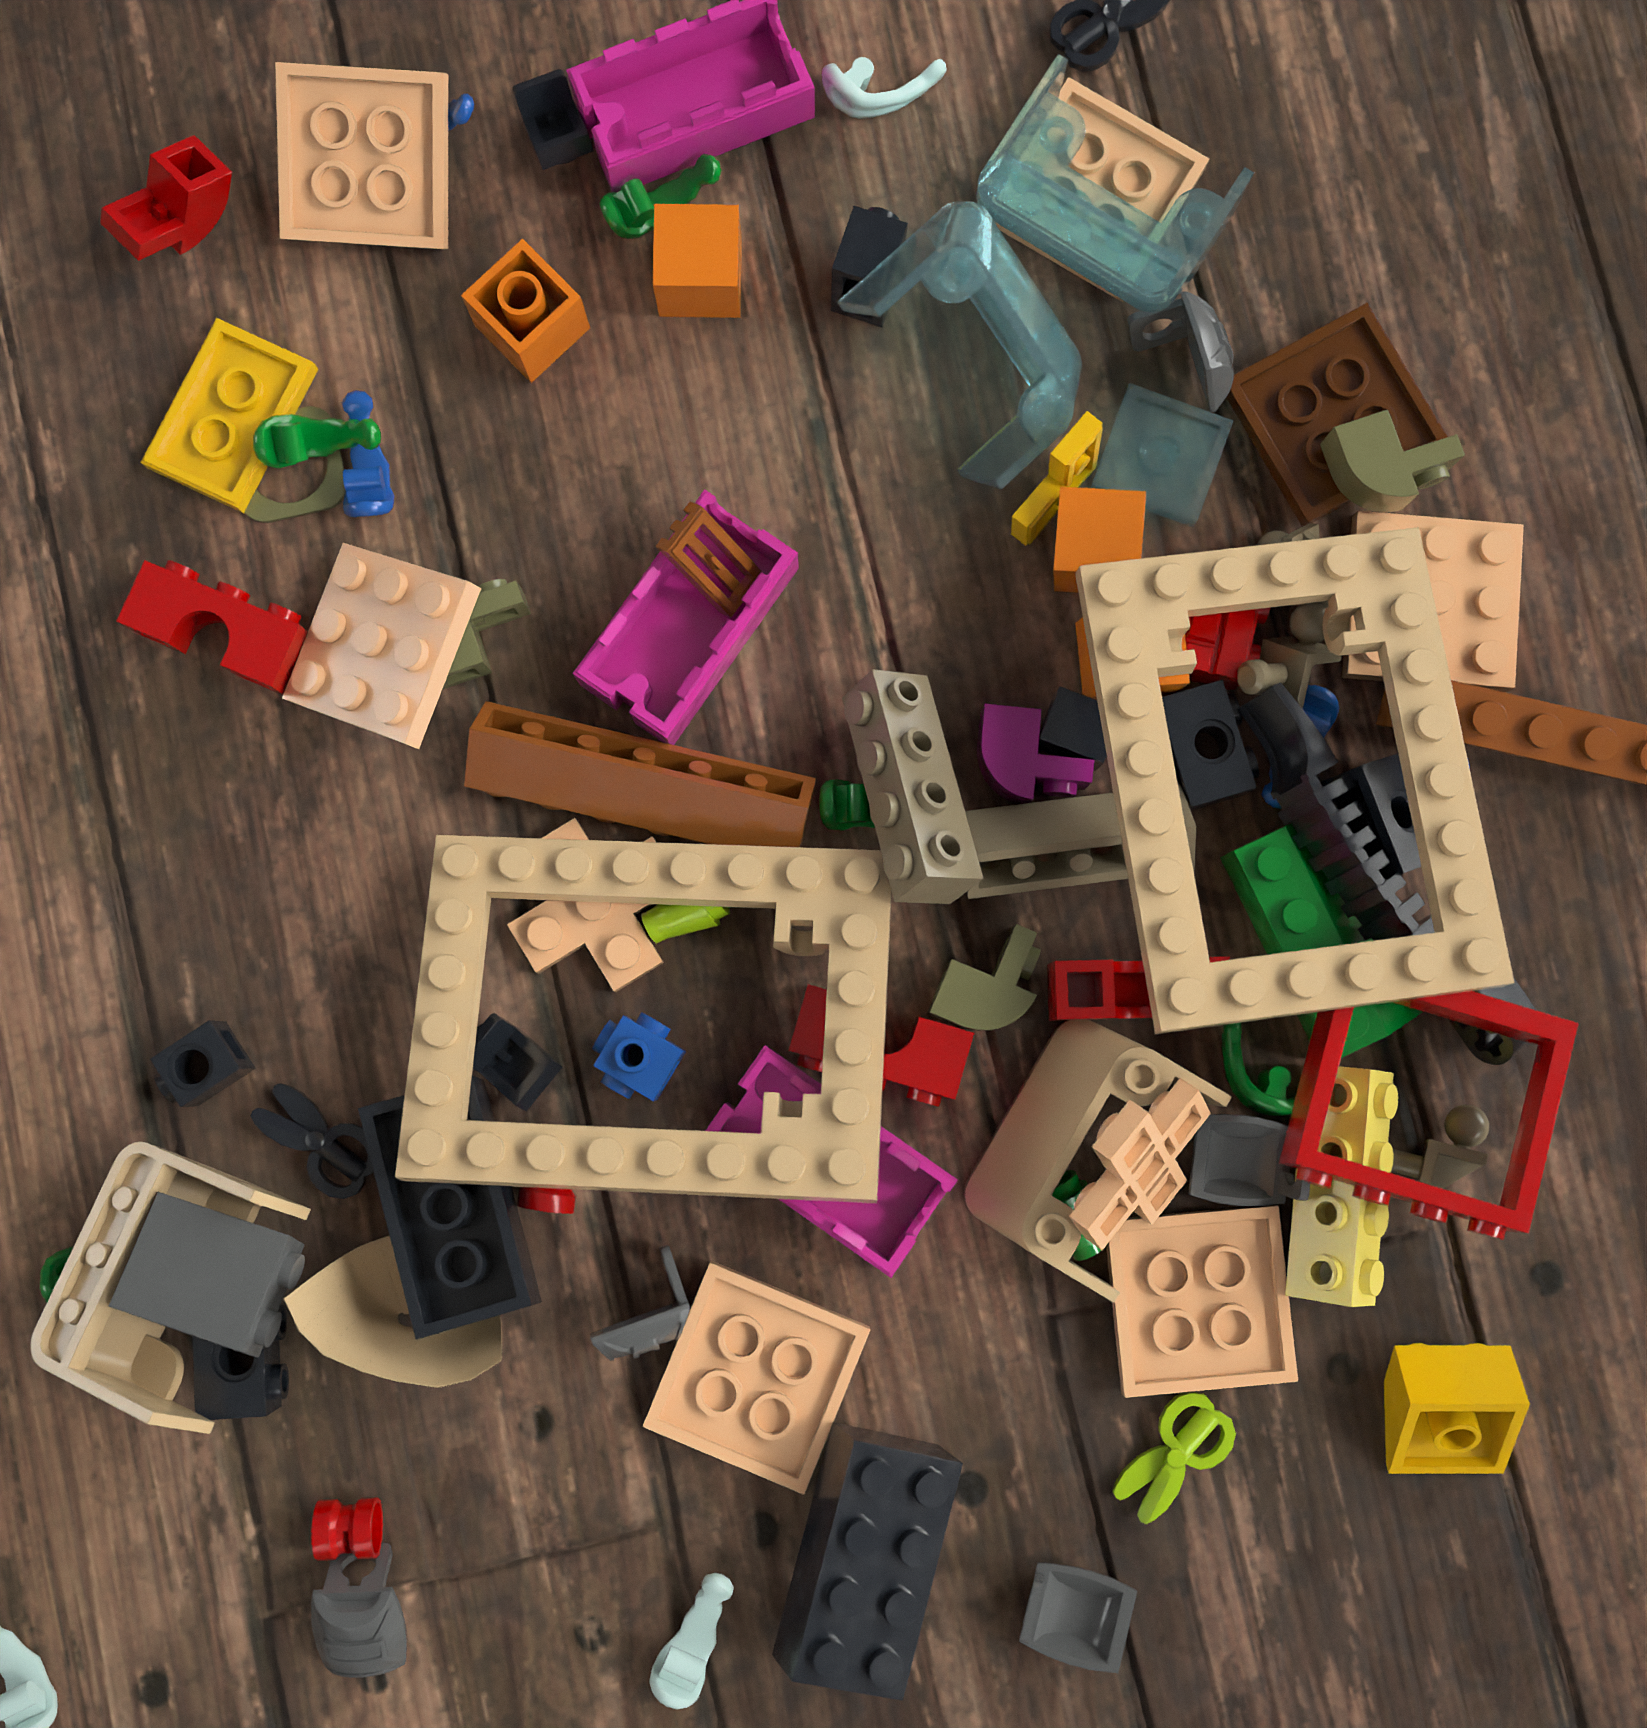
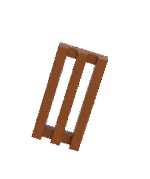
[655,501,763,618]

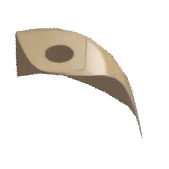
[284,1235,502,1388]

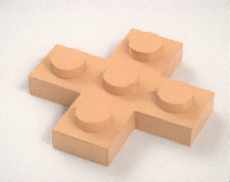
[507,818,664,992]
[1069,1078,1211,1250]

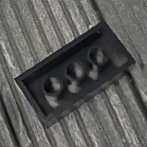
[358,1076,542,1340]
[772,1422,963,1701]

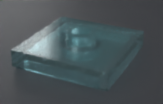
[1090,383,1233,527]

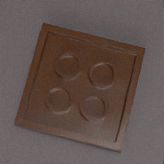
[1226,303,1448,527]

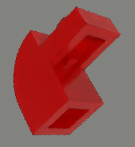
[100,135,232,261]

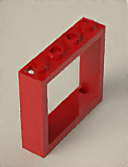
[1279,991,1579,1241]

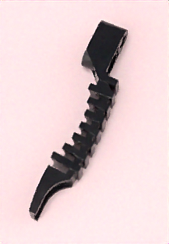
[1238,682,1536,1065]

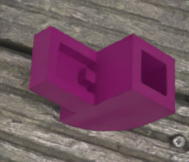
[977,704,1094,804]

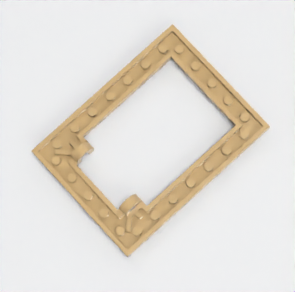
[1075,527,1514,1034]
[395,835,892,1203]

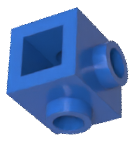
[592,1012,686,1101]

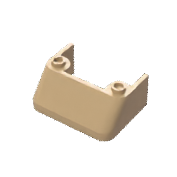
[964,1020,1232,1303]
[31,1142,311,1434]

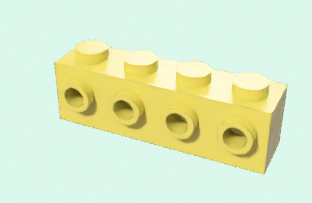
[1285,1066,1398,1307]

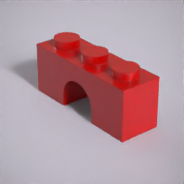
[116,560,308,695]
[1047,956,1230,1021]
[788,984,974,1107]

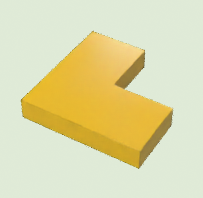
[1011,411,1103,546]

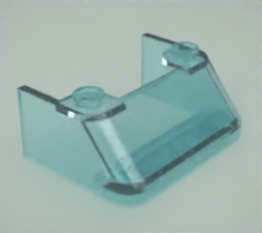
[838,201,1082,489]

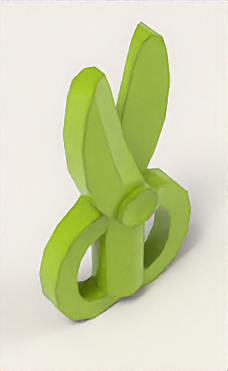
[1112,1391,1236,1524]

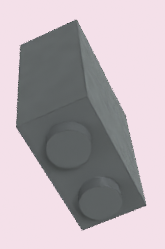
[108,1192,305,1358]

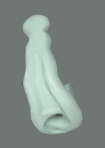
[822,57,946,119]
[649,1573,734,1709]
[0,1626,58,1728]

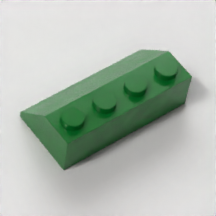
[1220,824,1423,1058]

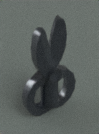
[1049,0,1170,72]
[250,1083,374,1199]

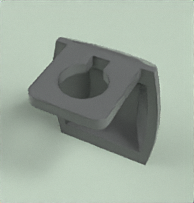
[1127,291,1234,413]
[1188,1114,1310,1206]
[590,1245,690,1361]
[311,1543,408,1678]
[1019,1562,1137,1673]

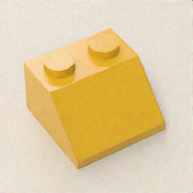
[1384,1343,1530,1474]

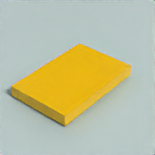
[140,318,318,513]

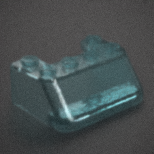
[976,54,1254,312]

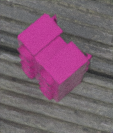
[566,0,815,192]
[573,489,799,745]
[706,1045,958,1278]

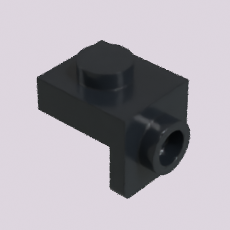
[512,69,594,170]
[473,1013,563,1112]

